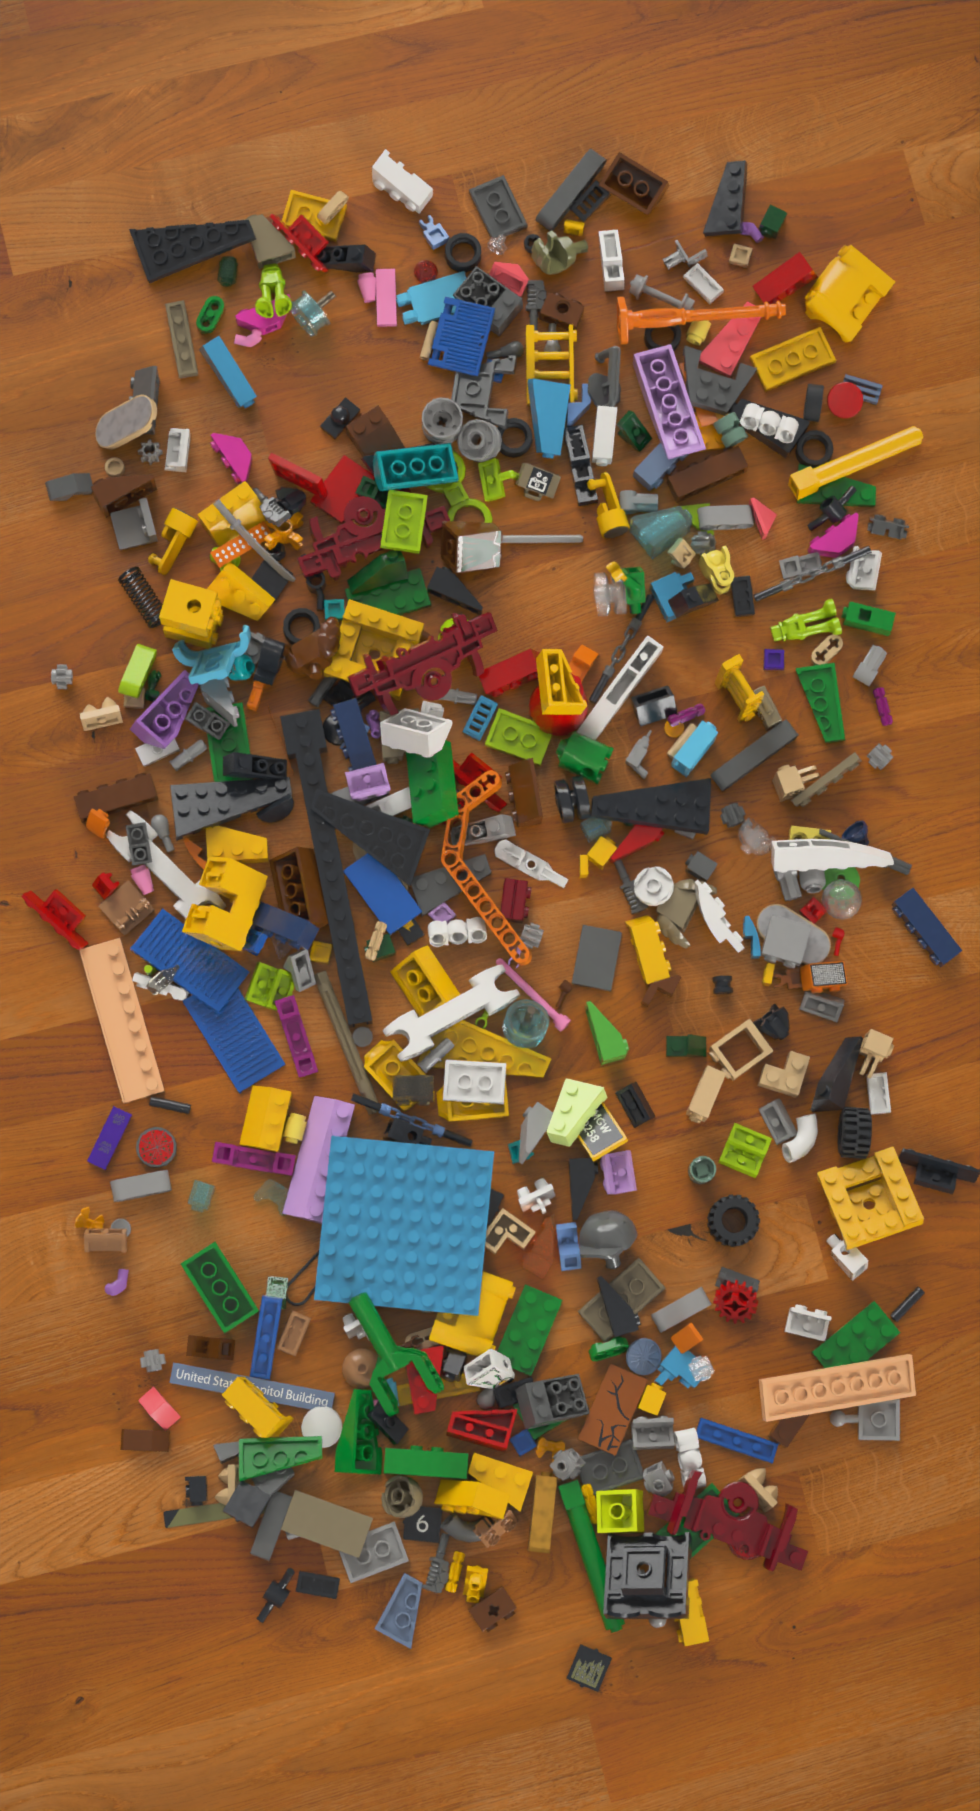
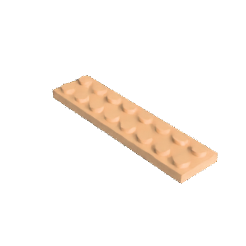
[759,1354,916,1422]

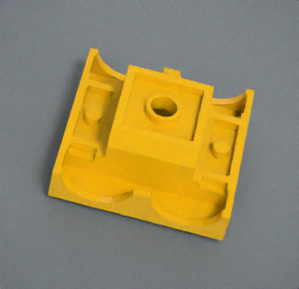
[324,599,424,701]
[817,1147,924,1250]

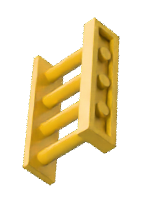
[526,325,578,406]
[715,654,764,722]

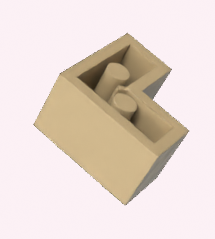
[757,1051,810,1098]
[485,1208,536,1255]

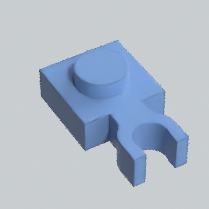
[419,215,449,250]

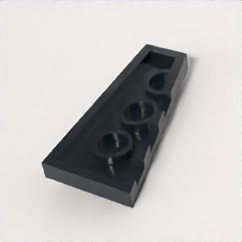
[703,160,748,237]

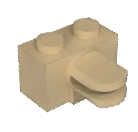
[772,765,820,802]
[859,1029,894,1079]

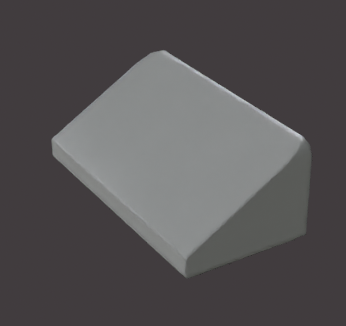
[799,991,844,1022]
[759,1099,797,1145]

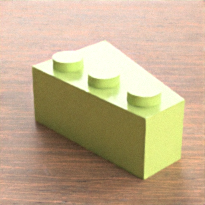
[547,1078,608,1147]

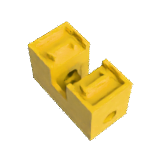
[159,579,224,649]
[182,857,268,951]

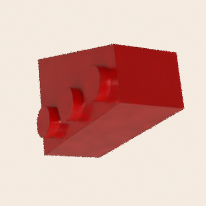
[752,252,818,304]
[479,648,540,697]
[405,1345,444,1415]
[446,1409,517,1452]

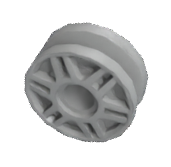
[457,419,502,462]

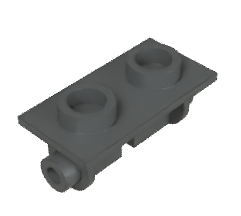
[867,514,909,540]
[715,1267,760,1293]

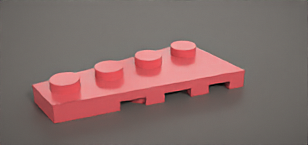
[699,302,761,378]

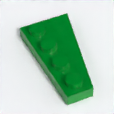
[797,464,876,507]
[795,663,845,743]
[239,1436,323,1481]

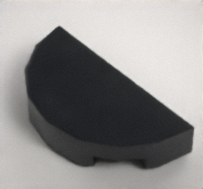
[256,793,294,823]

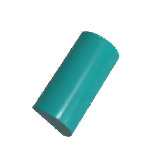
[373,443,459,491]

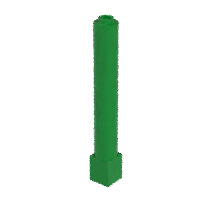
[557,1480,625,1633]

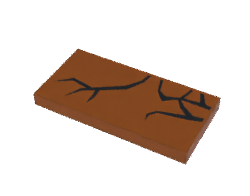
[578,1364,648,1456]

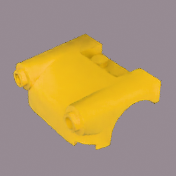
[805,245,895,343]
[429,1271,516,1357]

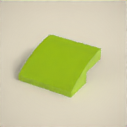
[244,962,294,1011]
[718,1123,772,1178]

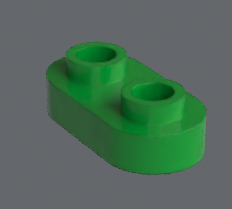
[196,296,225,334]
[588,1336,630,1361]

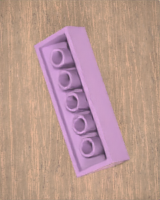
[282,1096,355,1224]

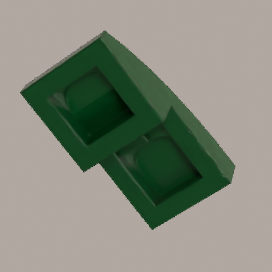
[355,476,389,509]

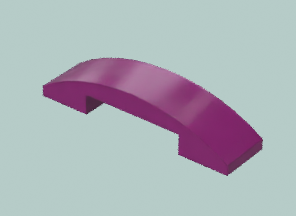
[275,995,318,1078]
[212,1142,296,1176]

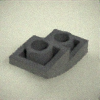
[184,702,230,740]
[126,822,152,866]

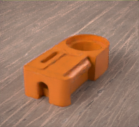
[246,680,266,712]

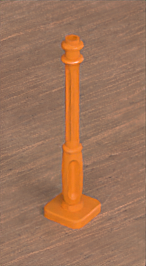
[617,297,786,345]

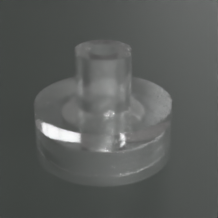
[487,234,507,255]

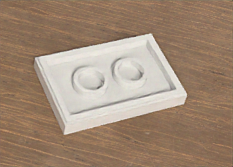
[443,1060,507,1104]

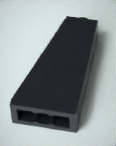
[729,399,810,458]

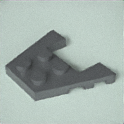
[683,346,757,416]
[451,355,517,429]
[213,1437,295,1496]

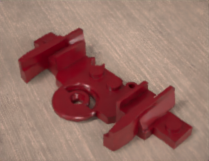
[297,488,450,581]
[347,612,498,716]
[647,1469,808,1572]

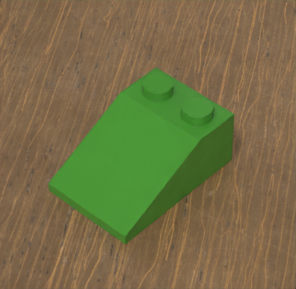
[585,1001,629,1065]

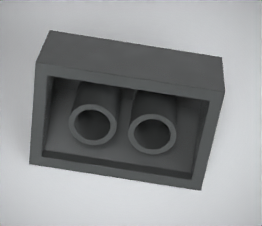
[129,366,160,435]

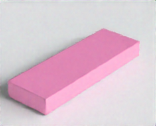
[376,269,397,327]

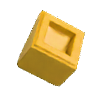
[563,219,585,236]

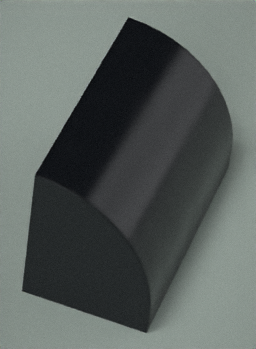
[631,685,678,726]

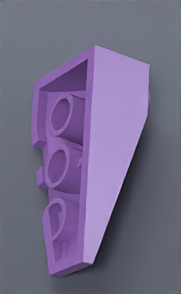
[129,670,199,749]

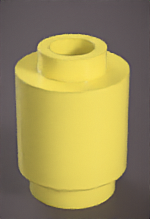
[686,320,711,346]
[283,1113,307,1144]

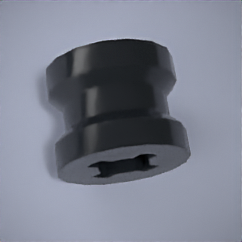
[712,976,733,994]

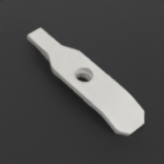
[494,839,569,888]

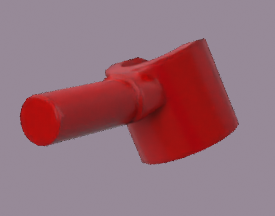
[832,927,845,956]

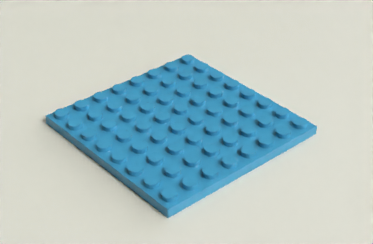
[314,1136,494,1316]

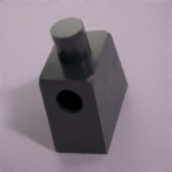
[383,1118,432,1145]

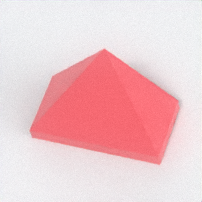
[489,262,529,297]
[748,498,777,540]

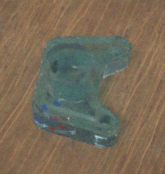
[253,1179,289,1216]

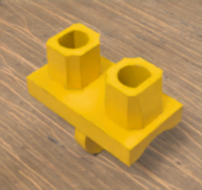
[463,1565,488,1603]

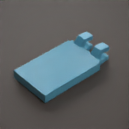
[396,271,466,325]

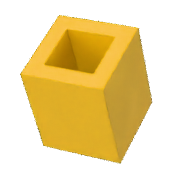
[587,836,617,870]
[637,1383,666,1416]

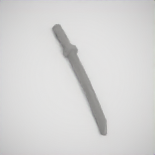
[213,499,296,582]

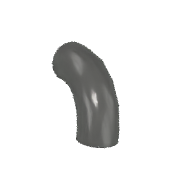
[441,1513,494,1543]

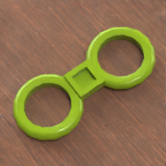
[426,450,493,523]

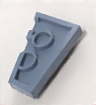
[375,1573,423,1649]

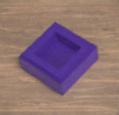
[763,649,784,670]

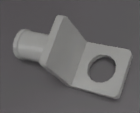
[662,240,708,270]

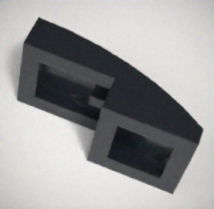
[323,679,355,707]

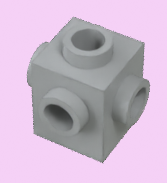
[549,1448,586,1481]
[643,1461,675,1497]

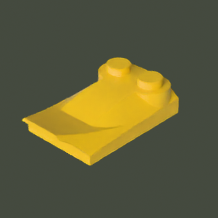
[363,1039,434,1112]
[436,1080,509,1122]

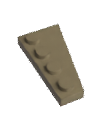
[791,752,862,808]

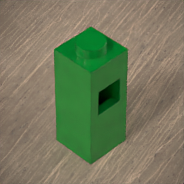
[841,602,896,636]

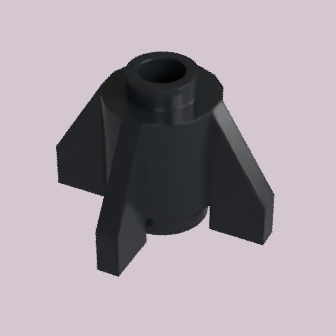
[275,487,306,519]
[753,1004,790,1040]

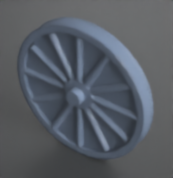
[626,1338,661,1375]

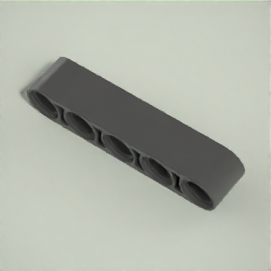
[535,149,607,231]
[710,719,799,792]

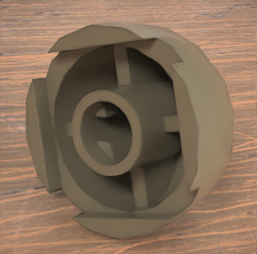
[381,1475,423,1518]

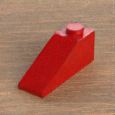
[609,824,665,864]

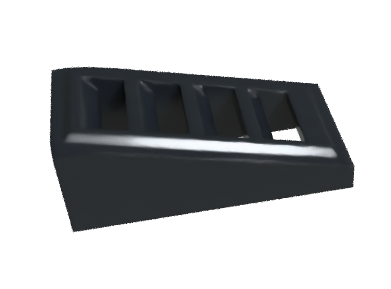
[570,180,611,222]

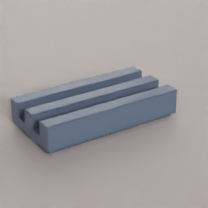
[843,374,883,405]

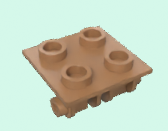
[98,880,155,936]
[472,1507,518,1548]

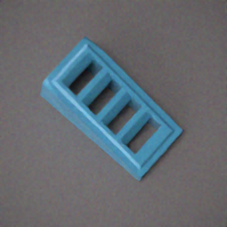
[462,695,498,741]

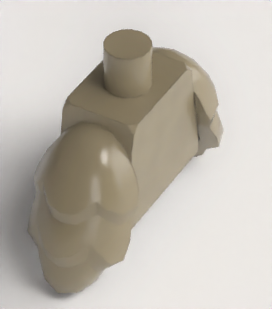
[656,879,717,948]

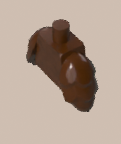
[283,617,341,680]

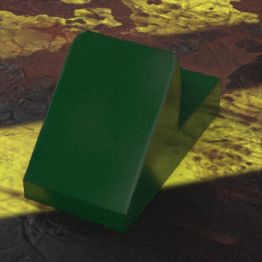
[617,410,652,452]
[666,1034,706,1057]

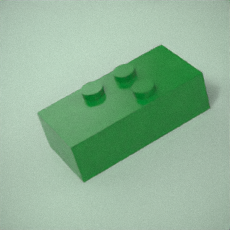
[406,740,459,828]
[181,1241,259,1333]
[384,1445,468,1479]

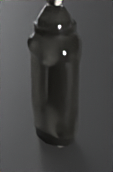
[146,965,180,995]

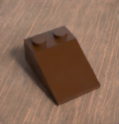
[346,405,405,457]
[91,474,157,518]

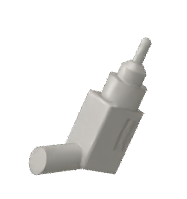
[625,730,652,779]

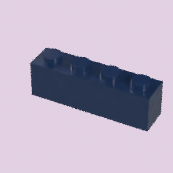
[330,698,377,771]
[892,888,962,968]
[250,901,319,950]

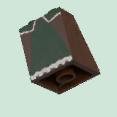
[441,521,503,573]

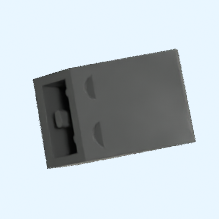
[453,266,523,337]
[515,1374,589,1430]

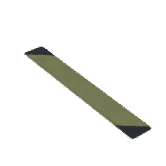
[164,1501,269,1528]

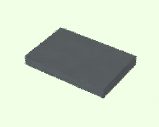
[469,175,528,242]
[571,925,622,992]
[579,1439,644,1496]

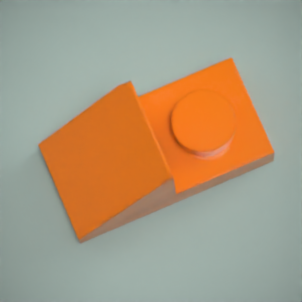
[569,644,599,683]
[671,1322,703,1354]

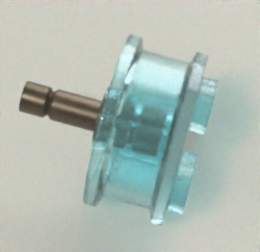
[290,290,336,337]
[502,999,549,1048]

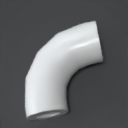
[782,1113,818,1163]

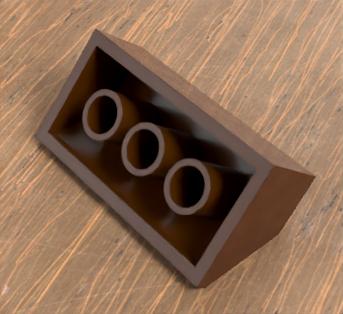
[269,846,329,928]

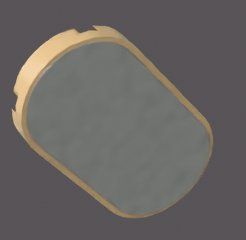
[95,395,157,450]
[756,904,831,965]

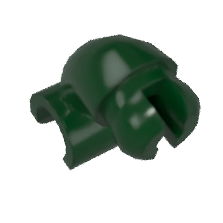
[145,670,161,702]

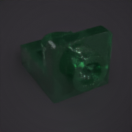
[266,1276,288,1309]

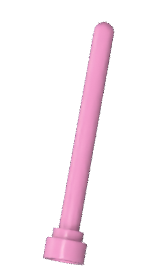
[496,958,571,1032]

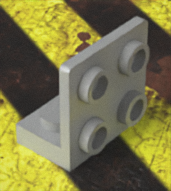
[110,498,158,550]

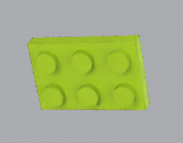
[380,490,428,554]
[485,708,552,766]

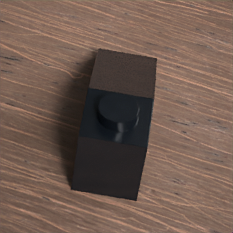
[427,567,483,615]
[668,583,719,618]
[568,1158,598,1221]
[597,1276,641,1337]

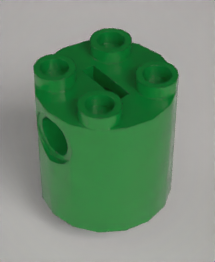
[556,731,614,785]

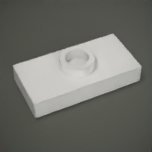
[683,263,724,305]
[135,738,180,767]
[866,1072,891,1115]

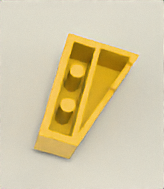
[207,562,276,621]

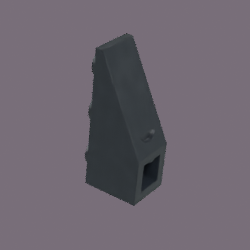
[316,244,376,273]
[223,752,287,780]

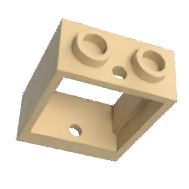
[709,1019,773,1081]
[686,1065,726,1123]

